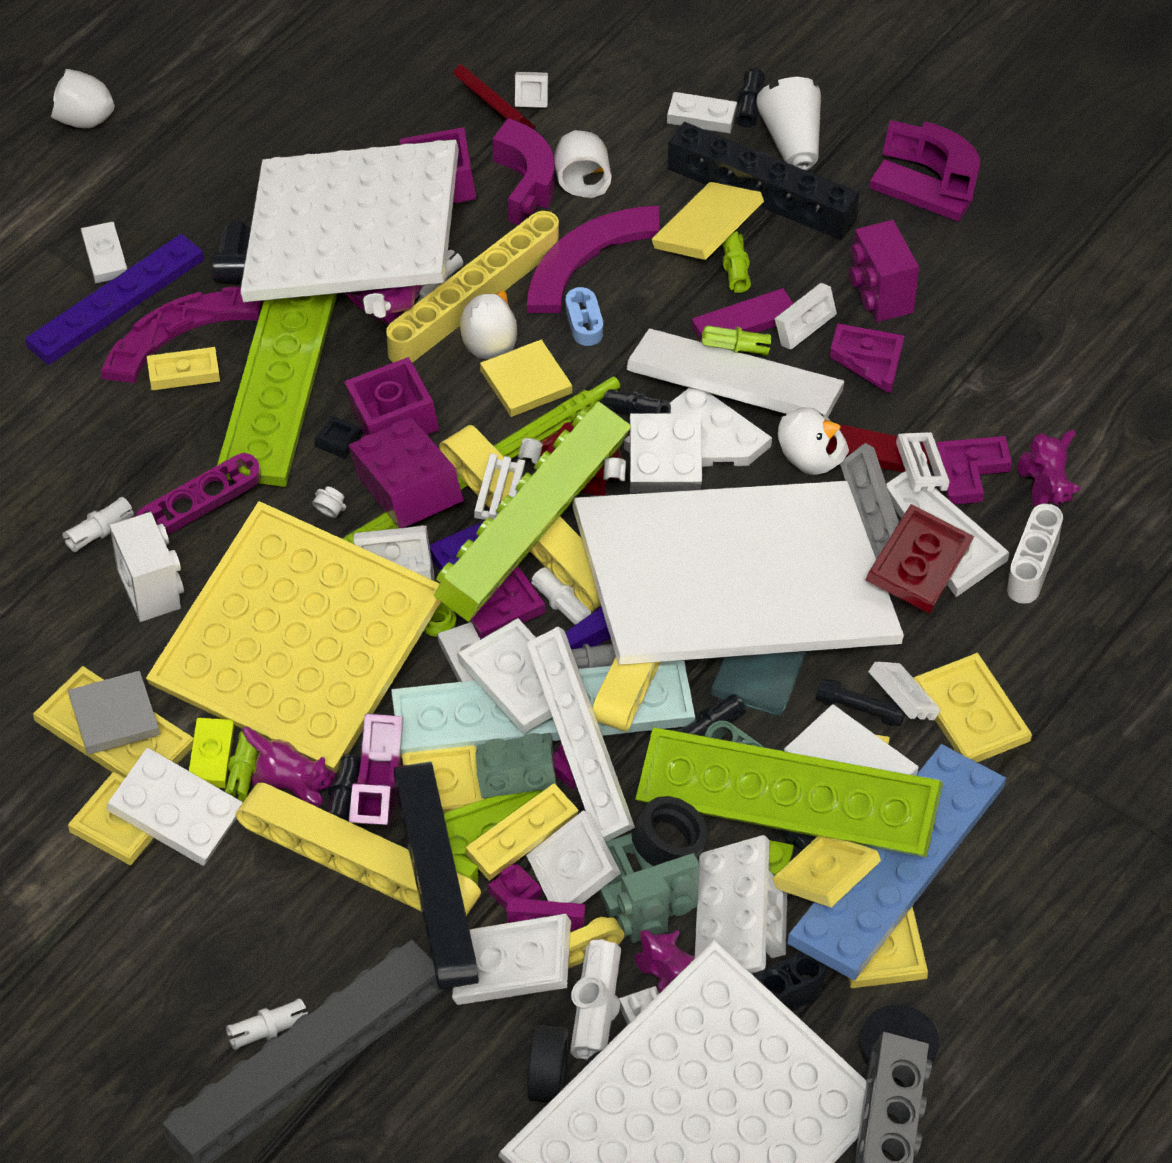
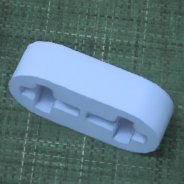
[566,287,603,346]

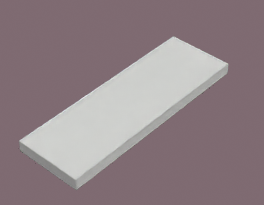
[627,328,844,417]

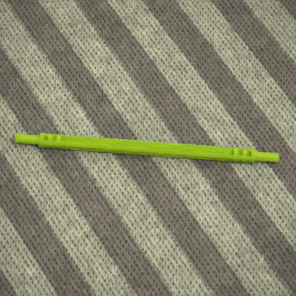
[342,376,620,544]

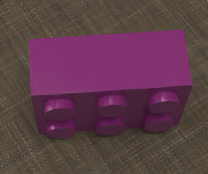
[349,417,464,528]

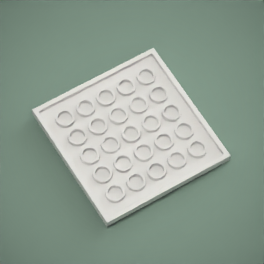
[241,140,459,302]

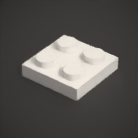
[526,810,621,904]

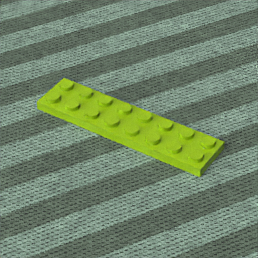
[217,293,338,487]
[635,727,943,858]

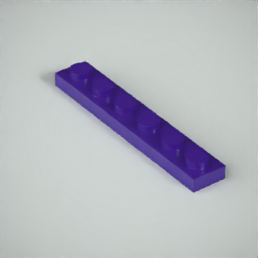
[25,234,204,365]

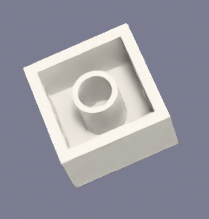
[630,414,702,493]
[110,512,184,622]

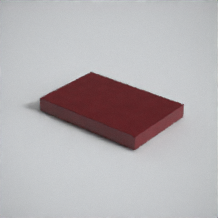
[865,504,975,613]

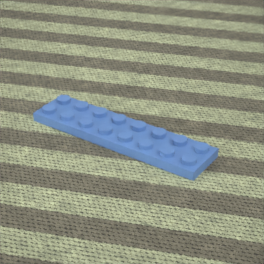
[787,744,1006,981]

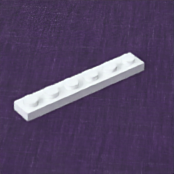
[526,627,635,842]

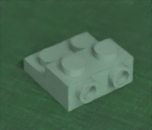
[476,732,556,798]
[617,853,700,943]

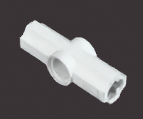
[570,939,621,1060]

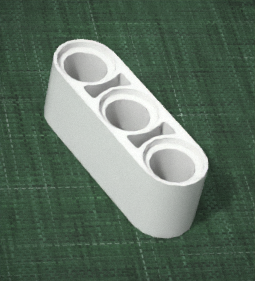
[1007,504,1063,604]

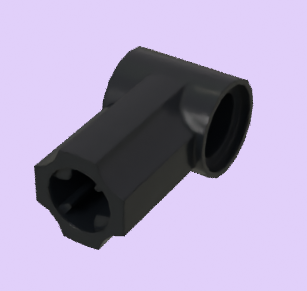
[212,221,251,283]

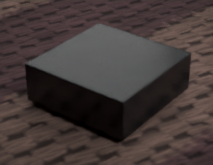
[314,416,362,459]

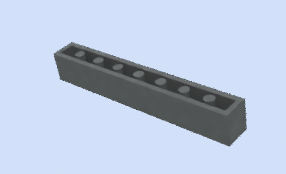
[162,939,443,1163]

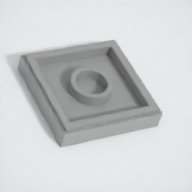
[68,671,160,755]

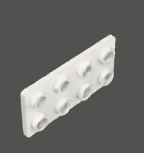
[695,835,787,973]

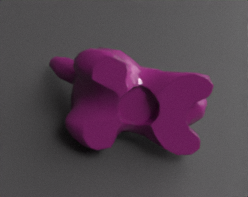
[1018,430,1080,507]
[242,726,336,807]
[634,930,695,994]

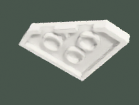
[624,387,772,467]

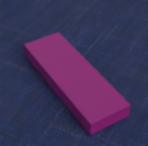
[870,159,974,222]
[692,288,793,342]

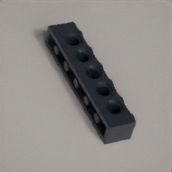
[668,121,859,240]

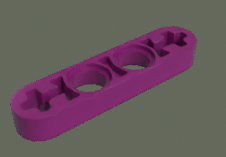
[135,453,261,535]

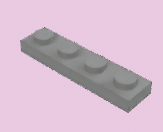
[840,443,899,559]

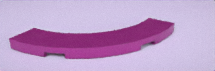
[527,206,660,313]
[101,287,264,383]

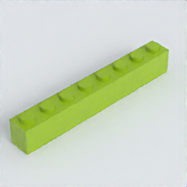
[434,401,632,622]

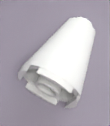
[756,77,821,170]

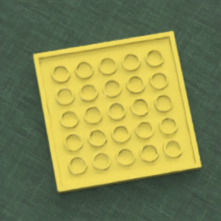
[146,501,441,773]

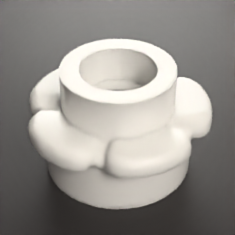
[312,486,346,518]

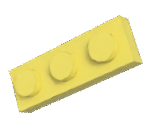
[465,783,579,881]

